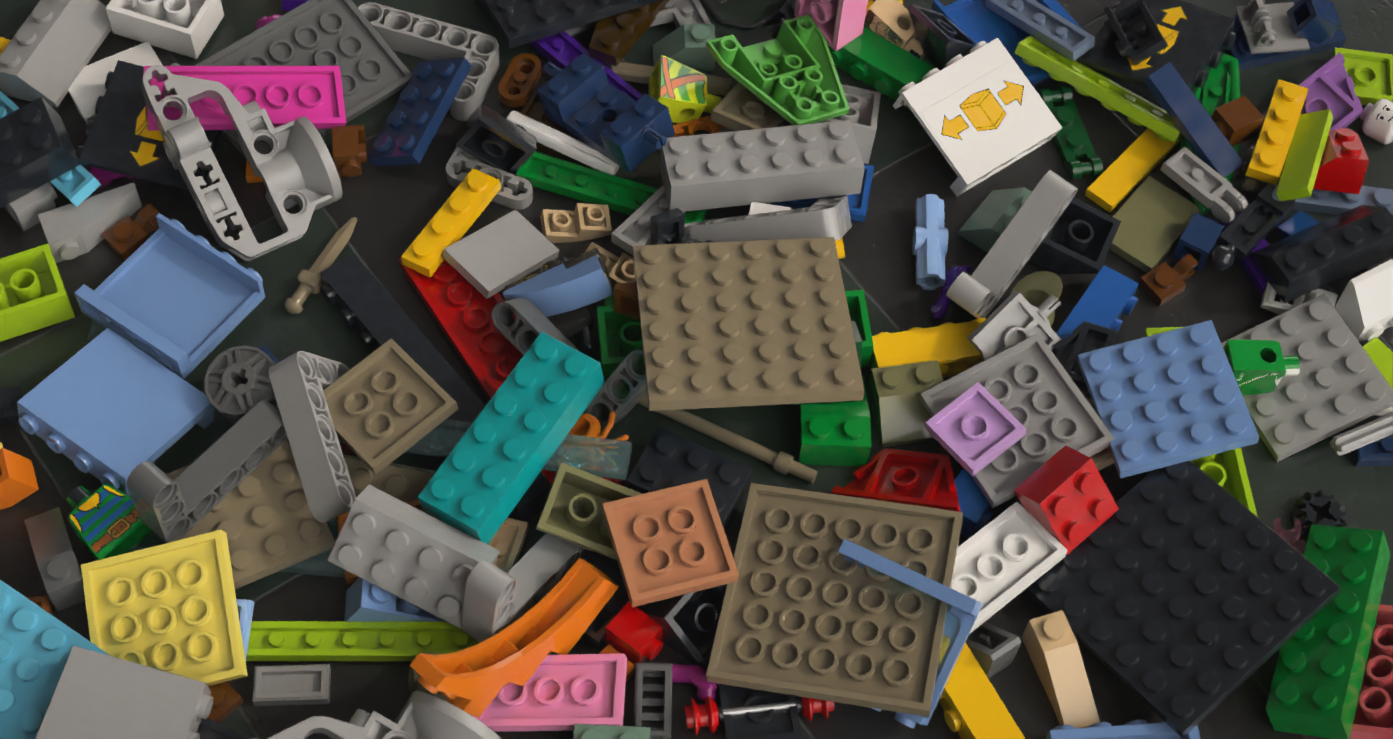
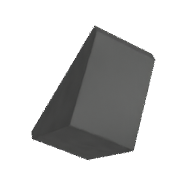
[966,622,1021,679]

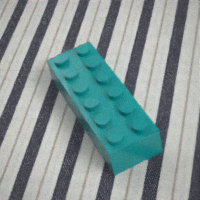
[418,332,605,545]

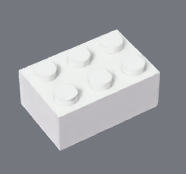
[106,0,224,59]

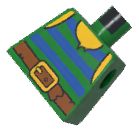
[67,484,153,561]

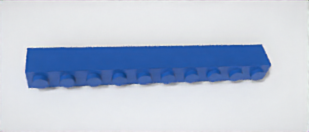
[954,265,1139,538]

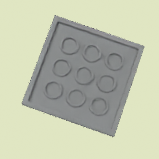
[1221,294,1393,462]
[920,333,1115,508]

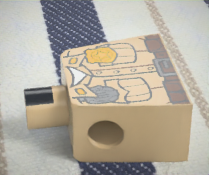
[864,0,925,59]

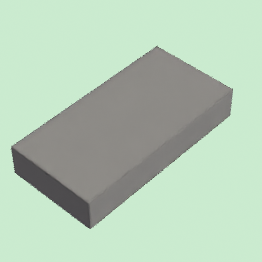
[253,664,331,706]

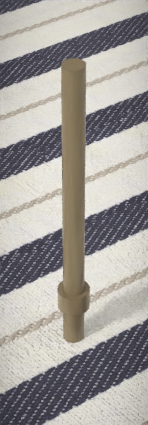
[638,393,818,484]

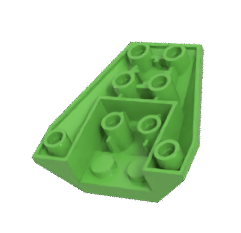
[705,15,850,126]

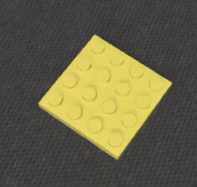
[81,530,248,686]

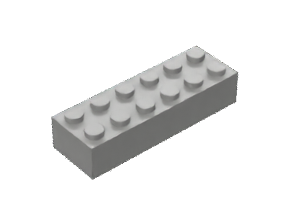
[659,120,865,212]

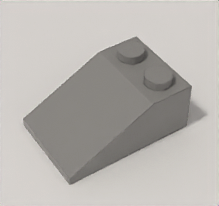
[817,84,881,164]

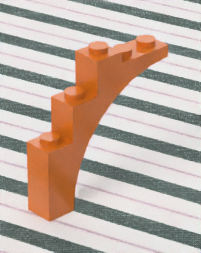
[410,558,619,717]

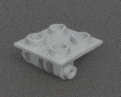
[1235,0,1310,54]

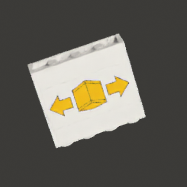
[893,38,1062,197]

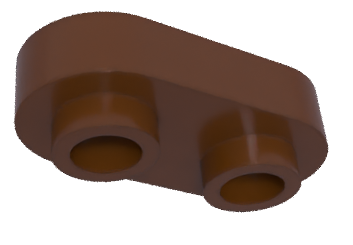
[498,53,541,108]

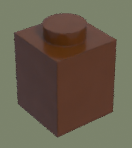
[1211,95,1264,147]

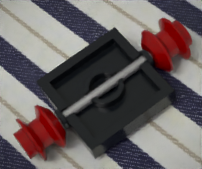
[684,684,834,739]

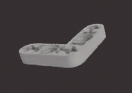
[446,147,533,210]

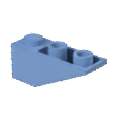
[344,577,447,622]

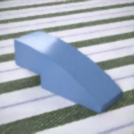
[503,255,614,317]

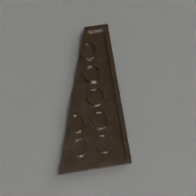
[589,0,669,66]

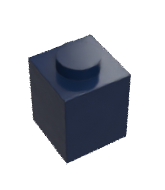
[1287,0,1342,44]
[1172,213,1224,271]

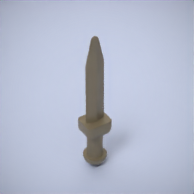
[284,217,357,315]

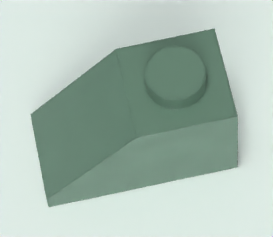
[652,24,716,72]

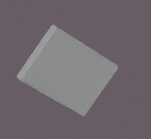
[442,209,560,299]

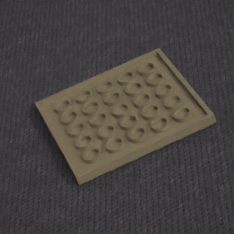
[633,237,865,411]
[706,483,963,717]

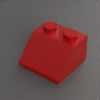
[1286,128,1369,194]

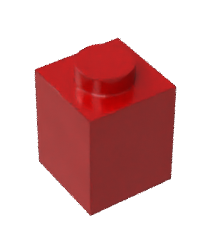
[605,602,664,664]

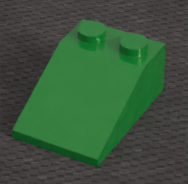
[797,376,871,467]

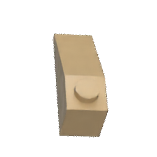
[1022,610,1100,728]

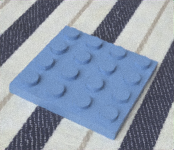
[1078,320,1259,478]

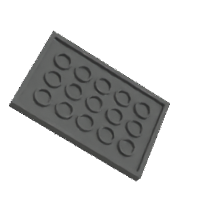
[195,0,412,155]

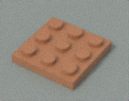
[602,479,739,607]

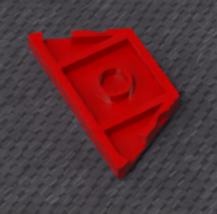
[831,448,961,512]

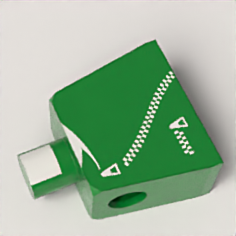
[1223,339,1300,396]

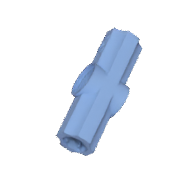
[912,194,948,290]

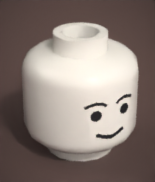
[1360,99,1393,145]

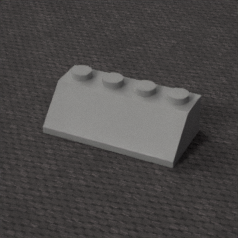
[0,0,112,107]

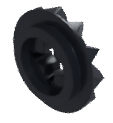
[1292,490,1350,538]

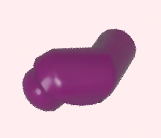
[672,664,718,701]

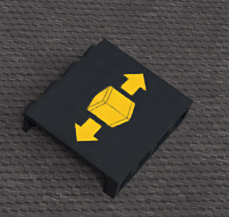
[1078,0,1236,95]
[76,60,223,207]

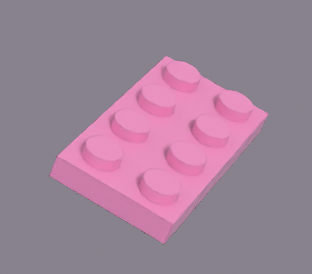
[473,653,627,732]

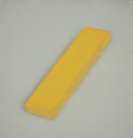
[1085,128,1181,213]

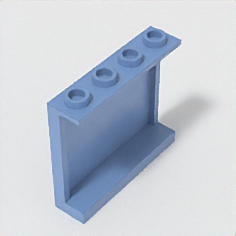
[74,213,265,379]
[17,328,214,496]

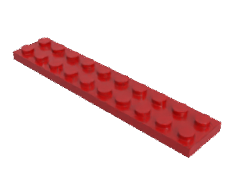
[399,238,626,486]

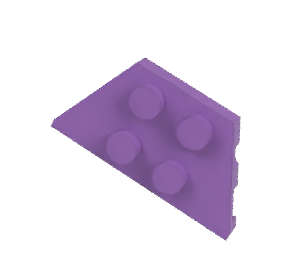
[1257,52,1363,133]

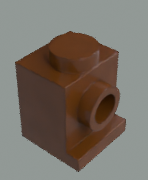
[332,125,367,177]

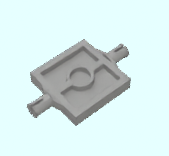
[967,291,1061,361]

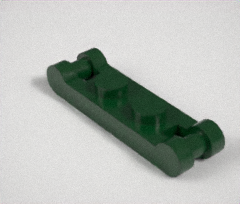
[1037,85,1103,180]

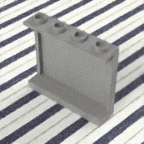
[35,646,214,739]

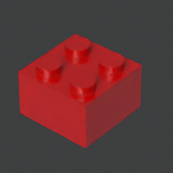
[1014,445,1119,554]

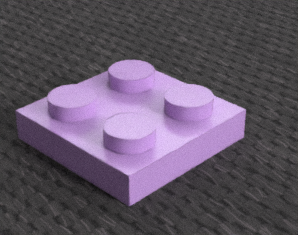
[925,382,1026,476]

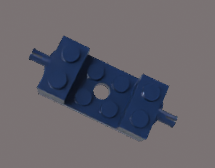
[537,53,675,173]

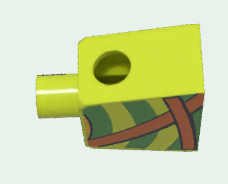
[649,55,721,123]

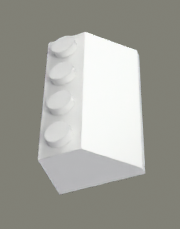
[1334,259,1393,343]

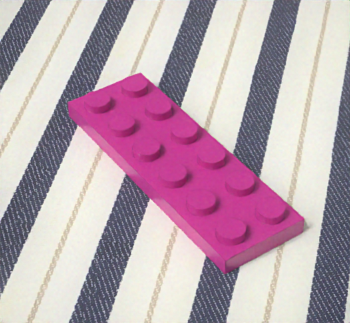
[143,66,346,131]

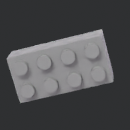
[328,485,500,628]

